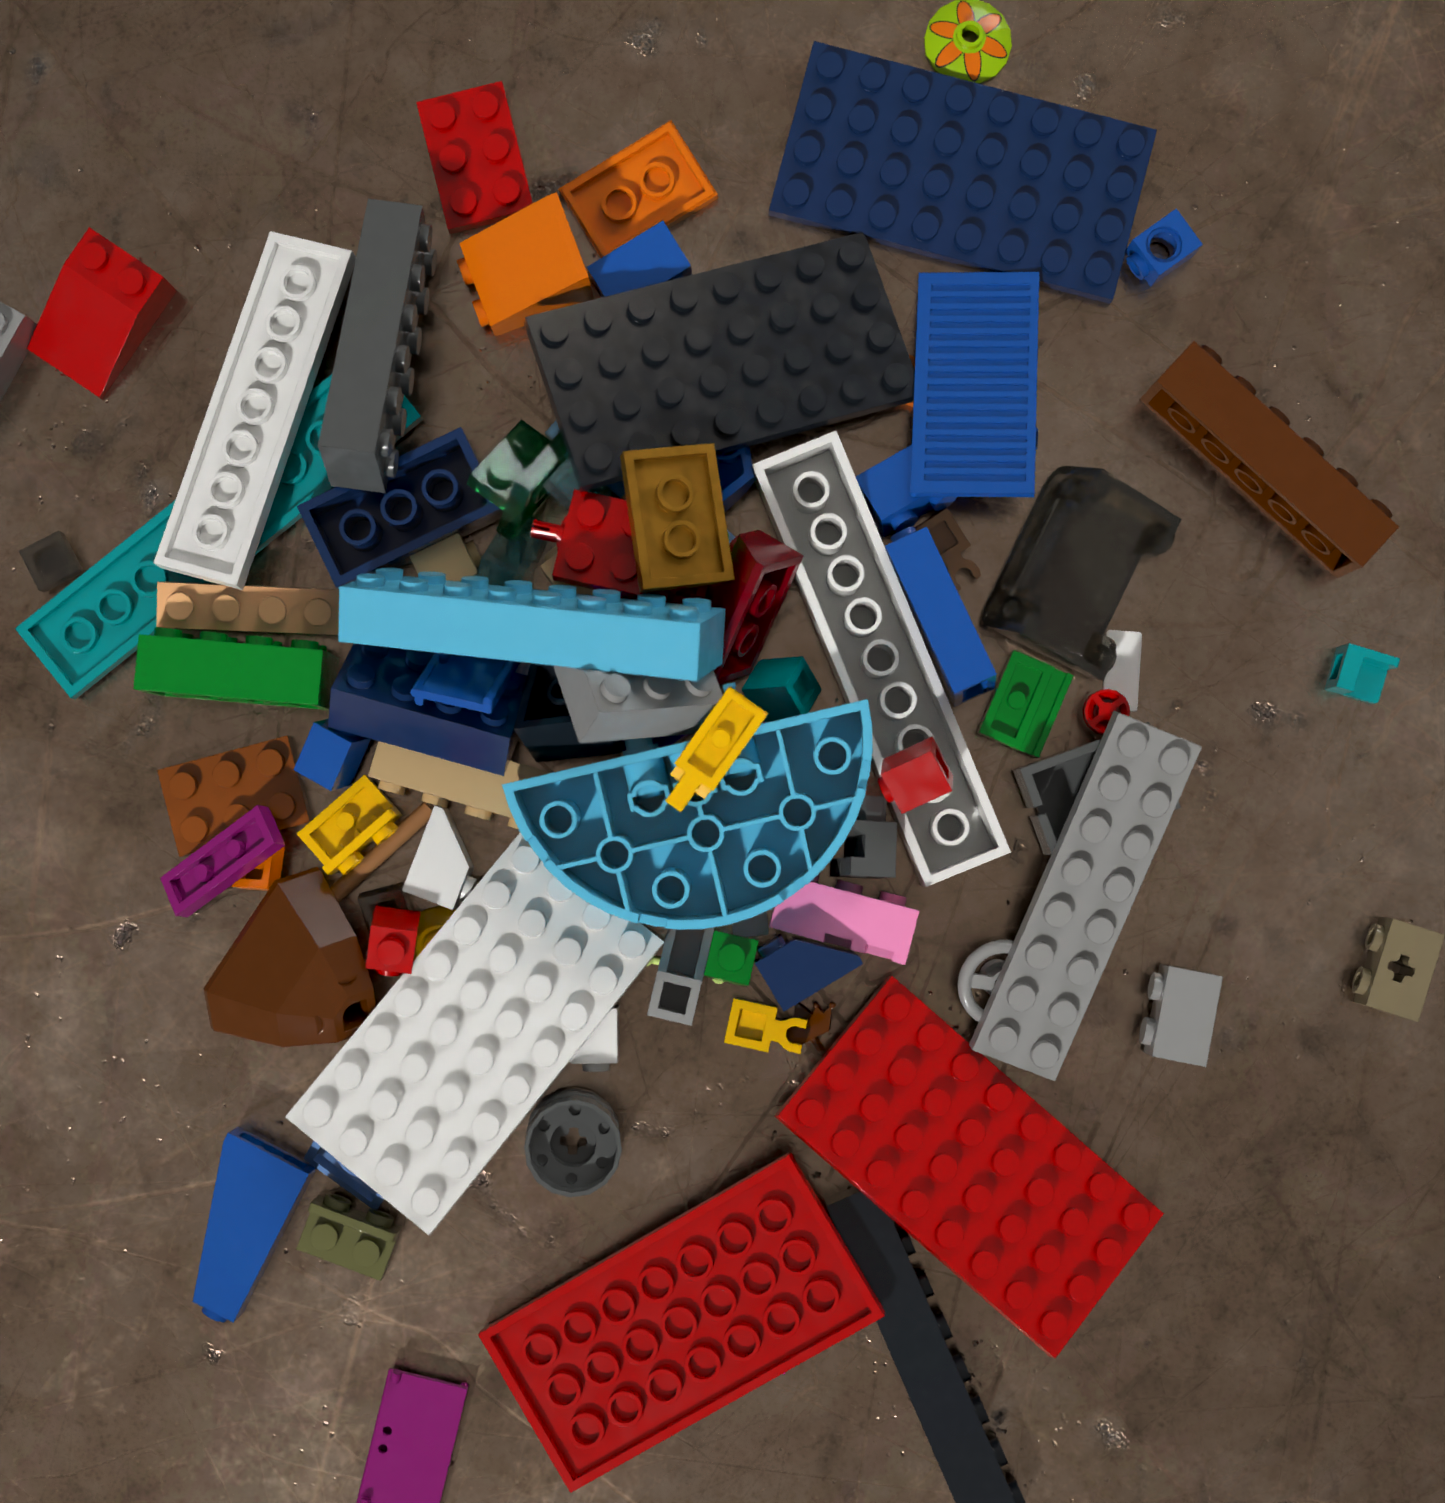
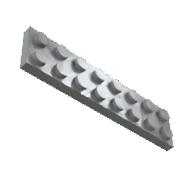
[969,710,1202,1081]

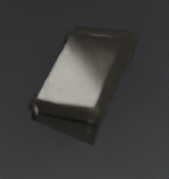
[982,466,1182,681]

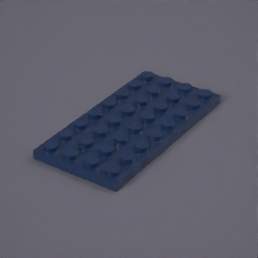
[769,41,1157,304]

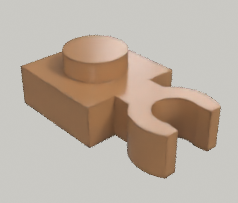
[915,508,981,591]

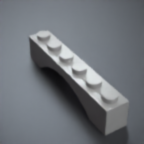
[647,927,715,1026]

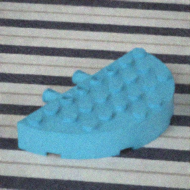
[502,682,873,930]

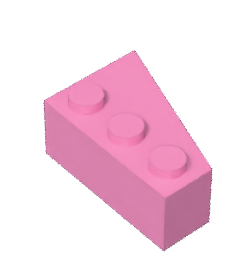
[768,874,919,965]

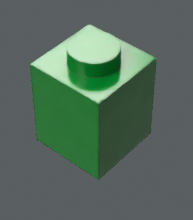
[703,930,759,987]

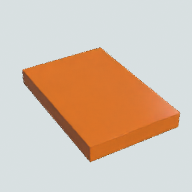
[558,120,718,258]

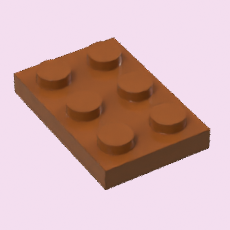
[157,735,312,857]

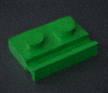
[977,650,1074,759]

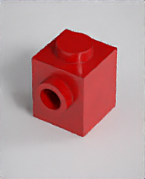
[878,736,953,814]
[365,906,421,976]

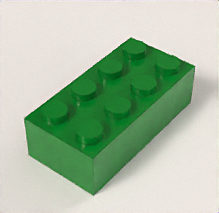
[133,627,339,710]

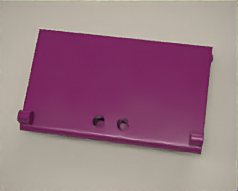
[356,1368,469,1503]

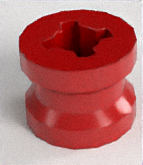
[1082,689,1130,734]

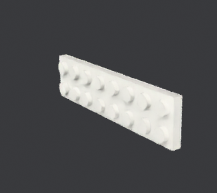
[154,231,356,590]

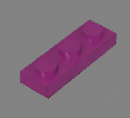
[160,805,285,918]

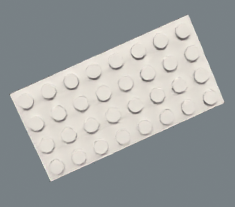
[285,832,664,1235]

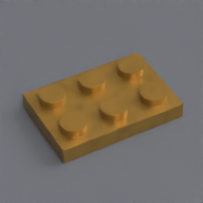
[620,443,735,593]

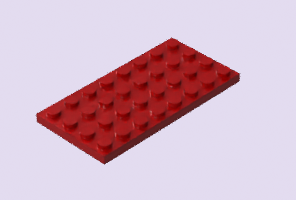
[774,976,1164,1359]
[478,1152,885,1493]

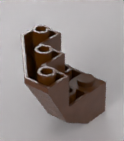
[203,867,376,1047]

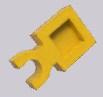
[724,997,808,1054]

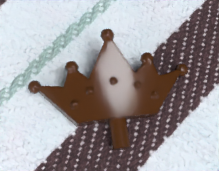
[782,1001,836,1052]

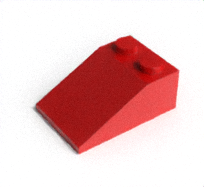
[27,227,177,399]

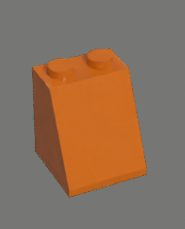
[456,192,594,337]

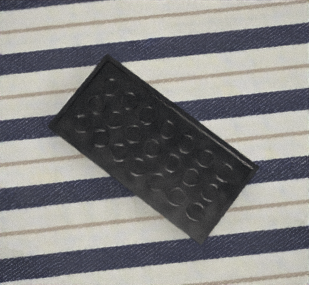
[524,232,915,492]

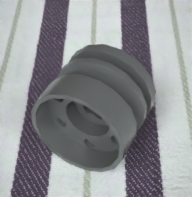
[524,1087,622,1197]

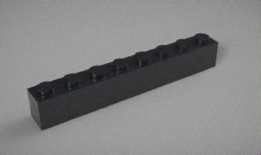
[824,1186,1026,1503]

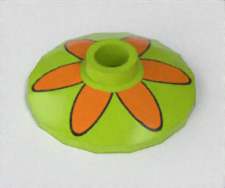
[924,0,1012,84]

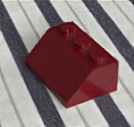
[708,530,804,685]

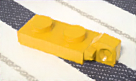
[665,686,768,812]

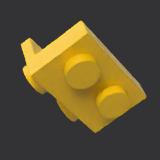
[297,774,402,875]

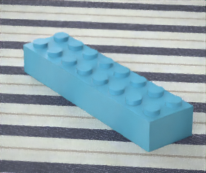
[338,567,726,681]

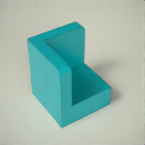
[1324,643,1400,704]
[741,656,822,722]

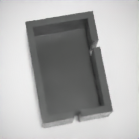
[1013,722,1181,855]

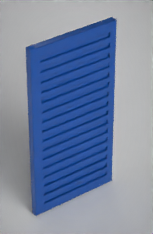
[910,272,1039,497]

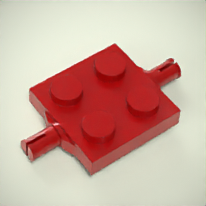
[530,489,645,599]

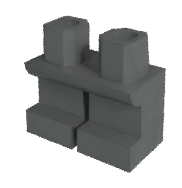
[830,796,897,879]

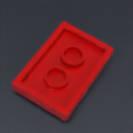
[416,81,533,234]

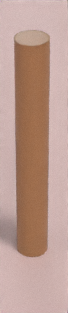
[330,802,433,903]

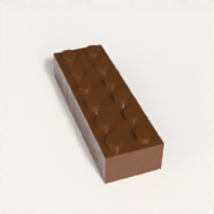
[1139,341,1399,579]

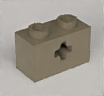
[1352,917,1445,1022]

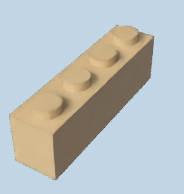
[368,741,551,829]

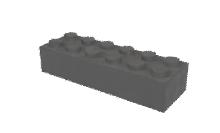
[318,199,437,493]

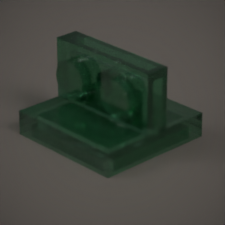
[467,419,570,541]

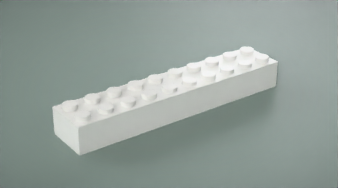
[752,431,1011,887]

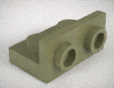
[296,1193,402,1281]

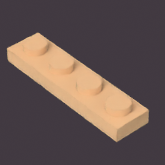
[156,581,339,635]

